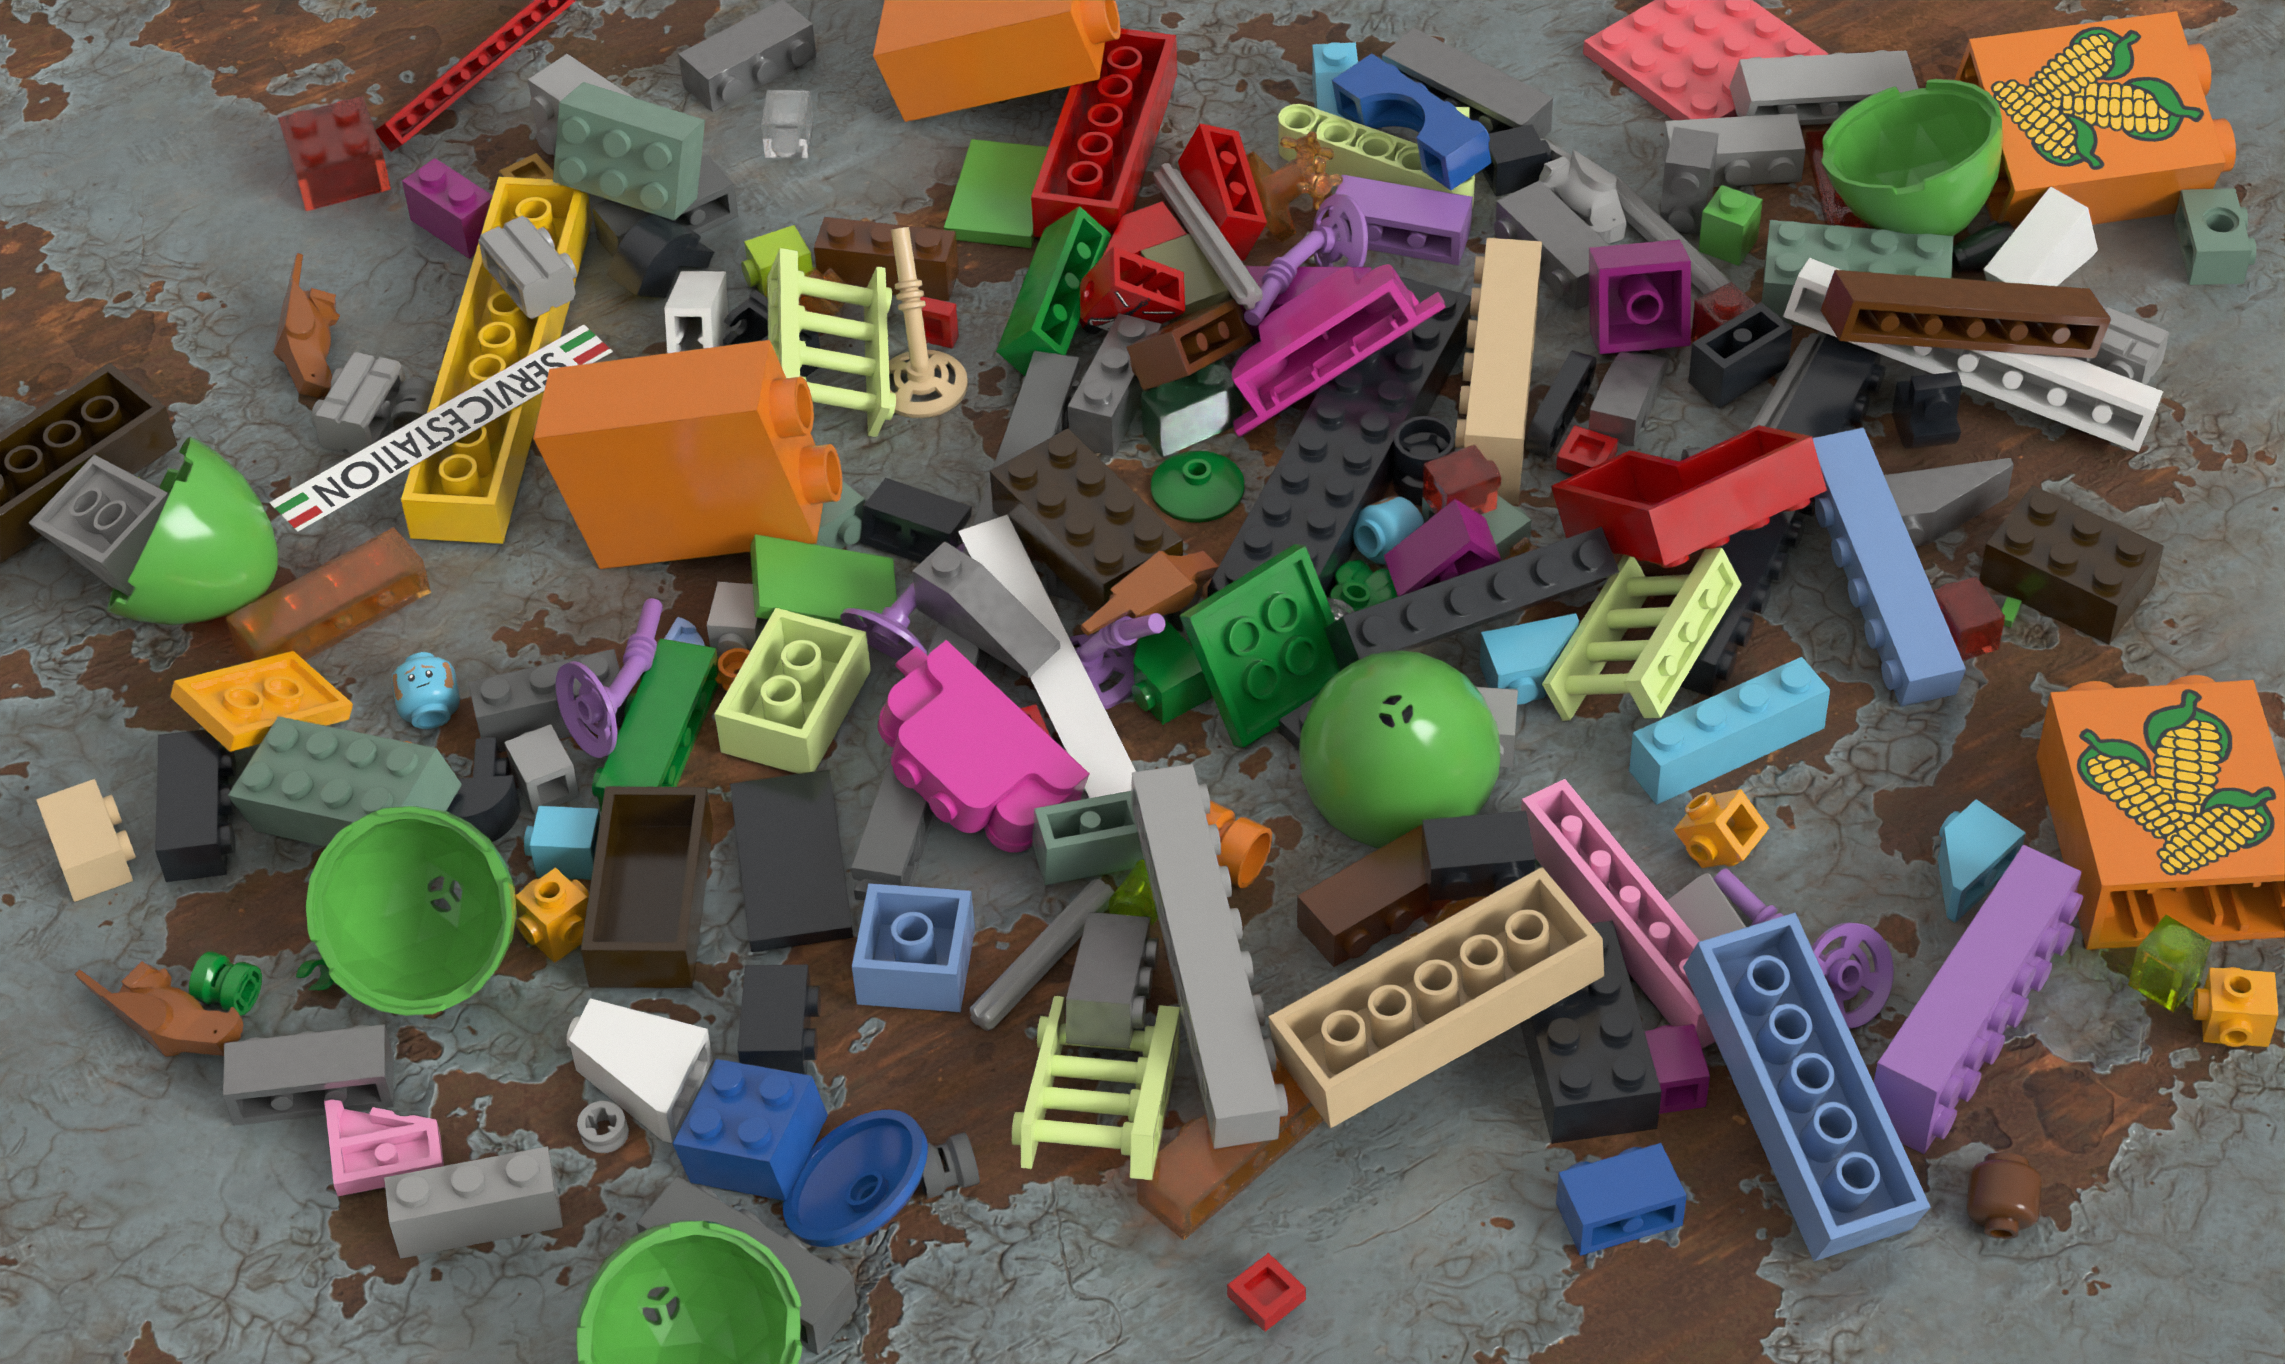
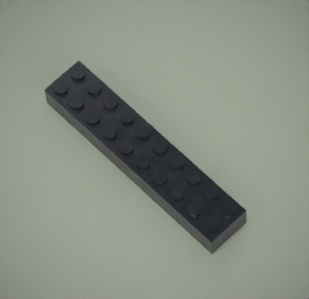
[1207,276,1471,599]

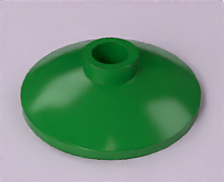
[1151,451,1245,523]

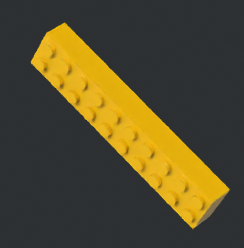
[401,177,593,544]

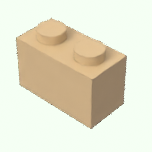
[36,779,136,902]

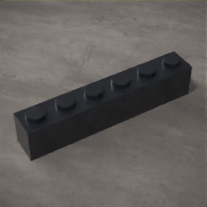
[1324,526,1619,671]

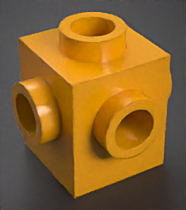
[1674,789,1769,868]
[515,867,589,963]
[2193,967,2278,1047]

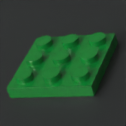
[1179,544,1340,748]

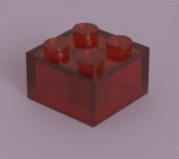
[278,96,391,211]

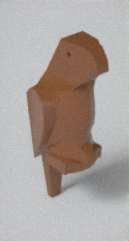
[273,253,340,398]
[1080,551,1219,640]
[74,961,244,1057]

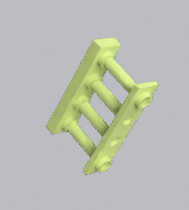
[767,248,896,437]
[1542,548,1742,721]
[1012,996,1180,1180]

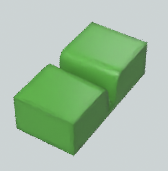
[1997,597,2022,628]

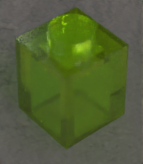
[2128,915,2212,1012]

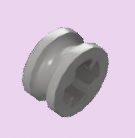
[577,1101,629,1153]

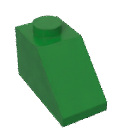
[1131,618,1211,725]

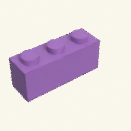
[1329,175,1473,265]

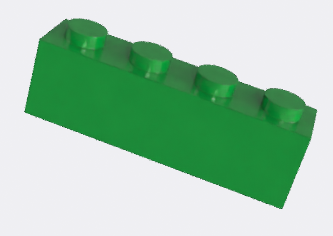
[996,206,1111,376]
[592,638,719,812]

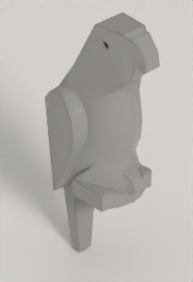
[1539,138,1626,243]

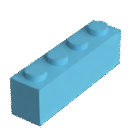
[1629,657,1830,805]

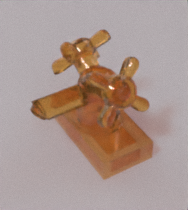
[1246,131,1343,243]

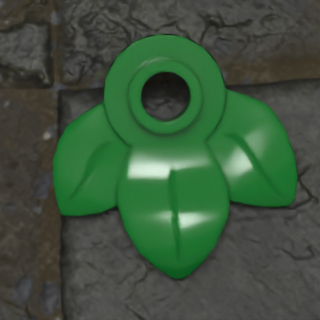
[1329,560,1398,620]

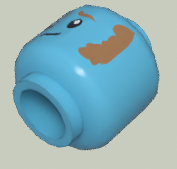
[1353,497,1424,565]
[392,652,460,729]

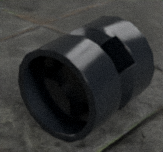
[1393,416,1456,506]

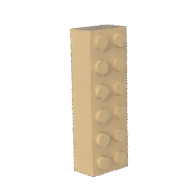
[1454,238,1542,505]
[1268,867,1604,1128]

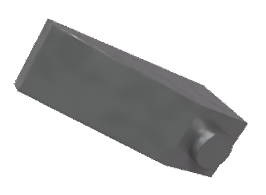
[1884,458,2014,547]
[912,542,1060,678]

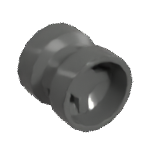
[389,378,436,432]
[920,1132,980,1199]

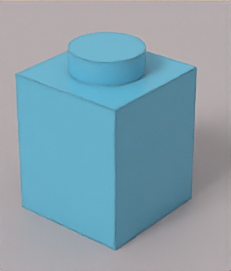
[524,806,600,880]

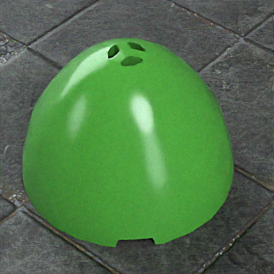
[1822,79,2003,236]
[107,436,278,625]
[1299,651,1500,849]
[306,806,517,1016]
[576,1220,802,1364]

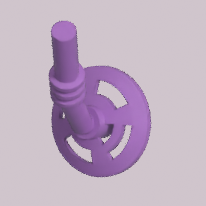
[1244,194,1368,326]
[840,544,965,660]
[556,598,663,758]
[1069,613,1165,710]
[1713,868,1894,1029]

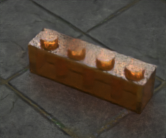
[226,527,431,663]

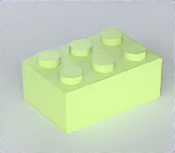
[715,608,871,774]

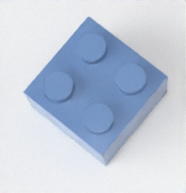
[852,883,975,1012]

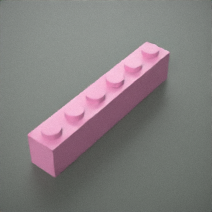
[1521,779,1716,1048]

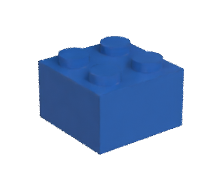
[673,1059,828,1201]

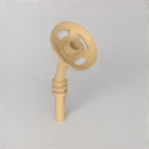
[889,227,968,418]

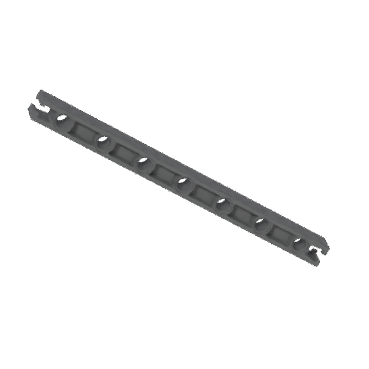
[851,351,1081,901]

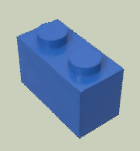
[1556,1143,1687,1256]

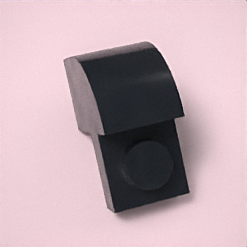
[607,214,714,298]
[1892,371,1962,449]
[446,738,520,842]

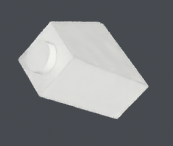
[1984,187,2098,286]
[665,271,728,353]
[567,998,713,1144]

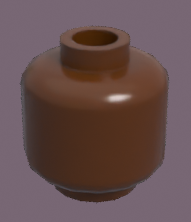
[1966,1152,2042,1239]

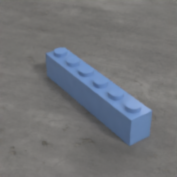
[1813,428,1966,707]

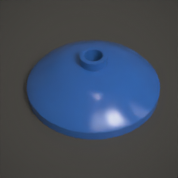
[783,1110,928,1247]

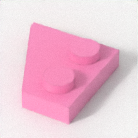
[325,1099,444,1196]

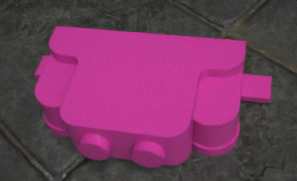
[1232,264,1446,437]
[878,640,1090,852]

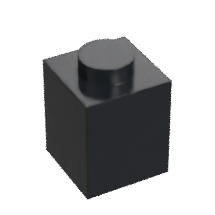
[1482,124,1552,197]

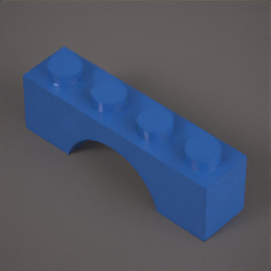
[1332,53,1491,190]

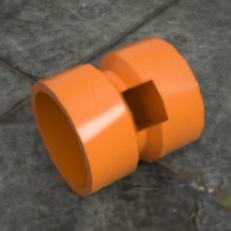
[1206,800,1272,888]

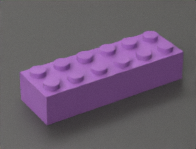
[1874,844,2083,1154]

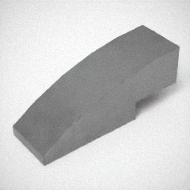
[1589,351,1669,447]

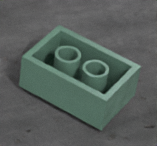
[553,82,705,220]

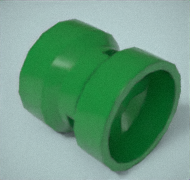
[189,951,262,1016]

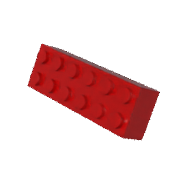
[1031,28,1177,246]

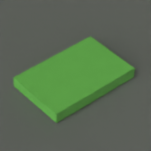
[944,139,1048,248]
[750,534,897,626]

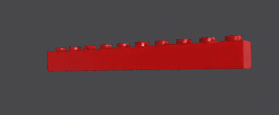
[374,0,576,152]

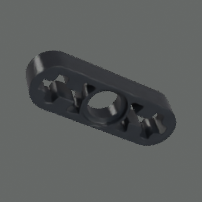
[1525,350,1597,458]

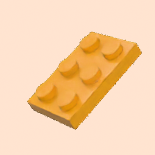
[170,651,353,752]

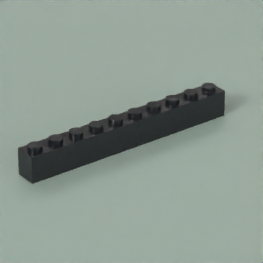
[1680,334,1886,697]

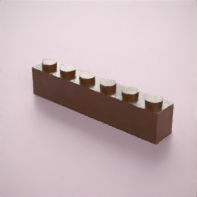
[1820,270,2111,358]

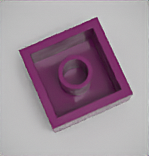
[1589,239,1691,354]

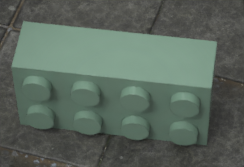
[1761,220,1953,326]
[228,716,462,847]

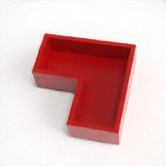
[1551,425,1827,568]

